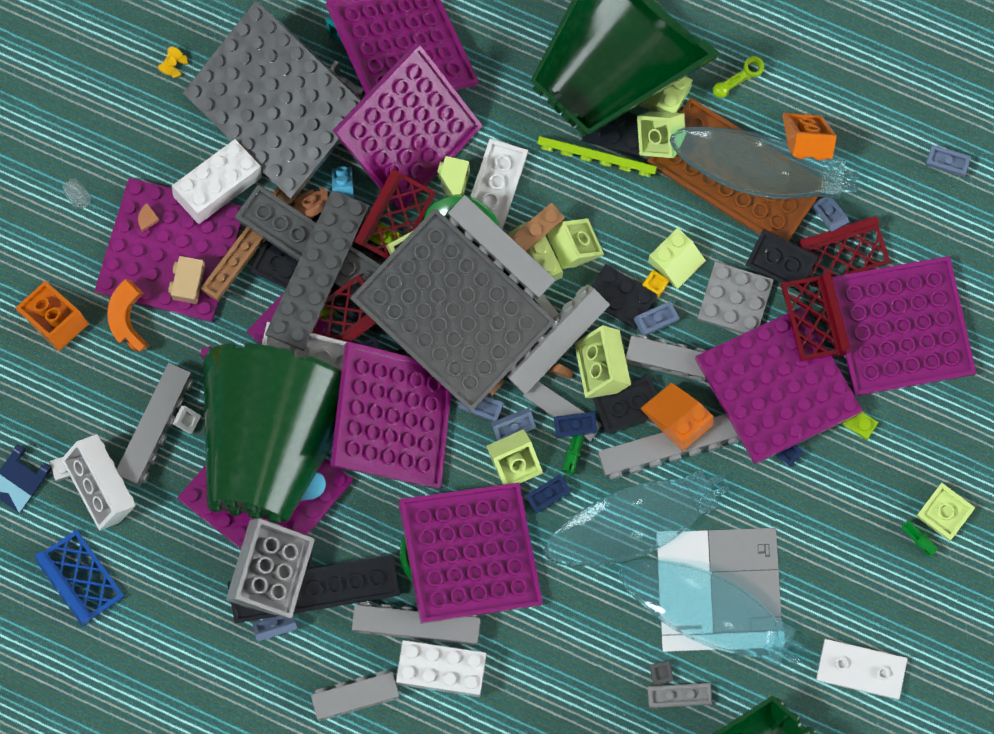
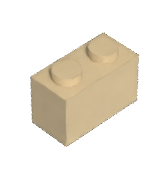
[168,256,206,304]

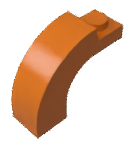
[107,279,150,352]

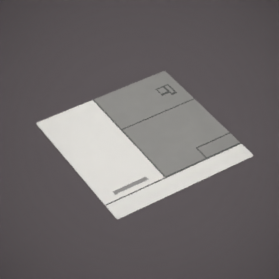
[657,528,783,651]

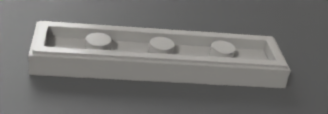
[523,382,602,442]

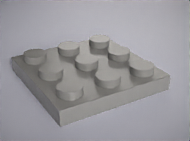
[697,262,774,334]

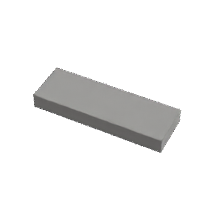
[647,683,712,708]

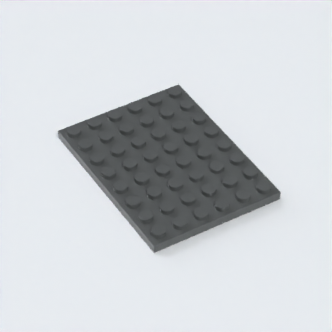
[183,1,362,199]
[350,208,555,412]

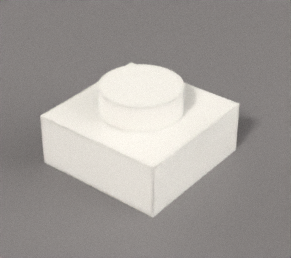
[172,406,201,434]
[50,457,71,482]

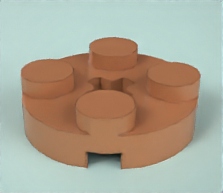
[291,188,329,220]

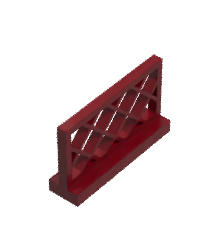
[354,169,436,258]
[797,216,891,288]
[781,272,850,362]
[312,274,376,342]

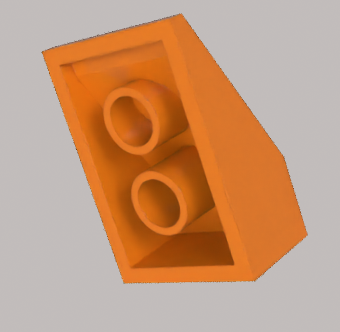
[783,113,837,161]
[15,281,89,351]
[641,383,714,452]

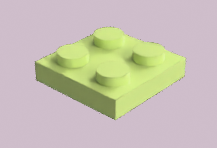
[916,483,975,541]

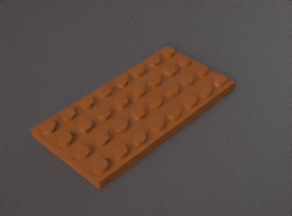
[647,98,827,240]

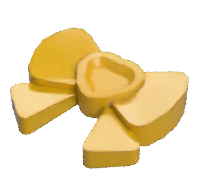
[158,47,188,78]

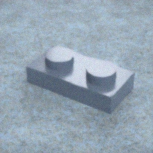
[926,145,971,177]
[812,195,849,232]
[634,302,680,336]
[458,396,504,422]
[491,408,536,441]
[252,614,297,642]

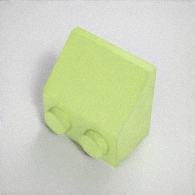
[640,77,693,113]
[637,111,685,158]
[438,156,470,196]
[547,219,604,269]
[648,228,706,289]
[486,429,543,485]

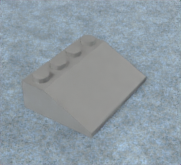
[226,518,315,619]

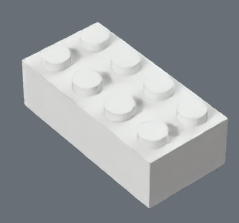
[172,139,262,224]
[61,434,136,531]
[396,640,486,697]

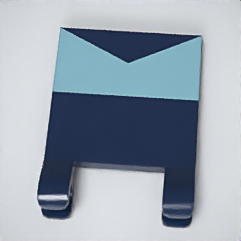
[0,445,52,513]

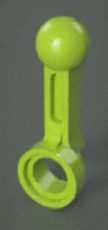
[713,56,764,98]

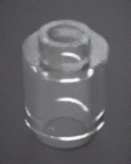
[62,178,91,209]

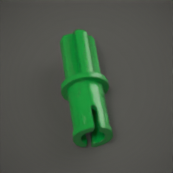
[561,436,584,475]
[901,520,938,557]

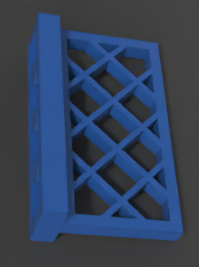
[35,530,124,627]

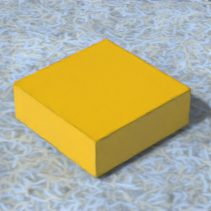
[642,270,670,298]

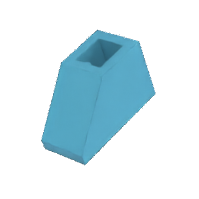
[332,166,355,199]

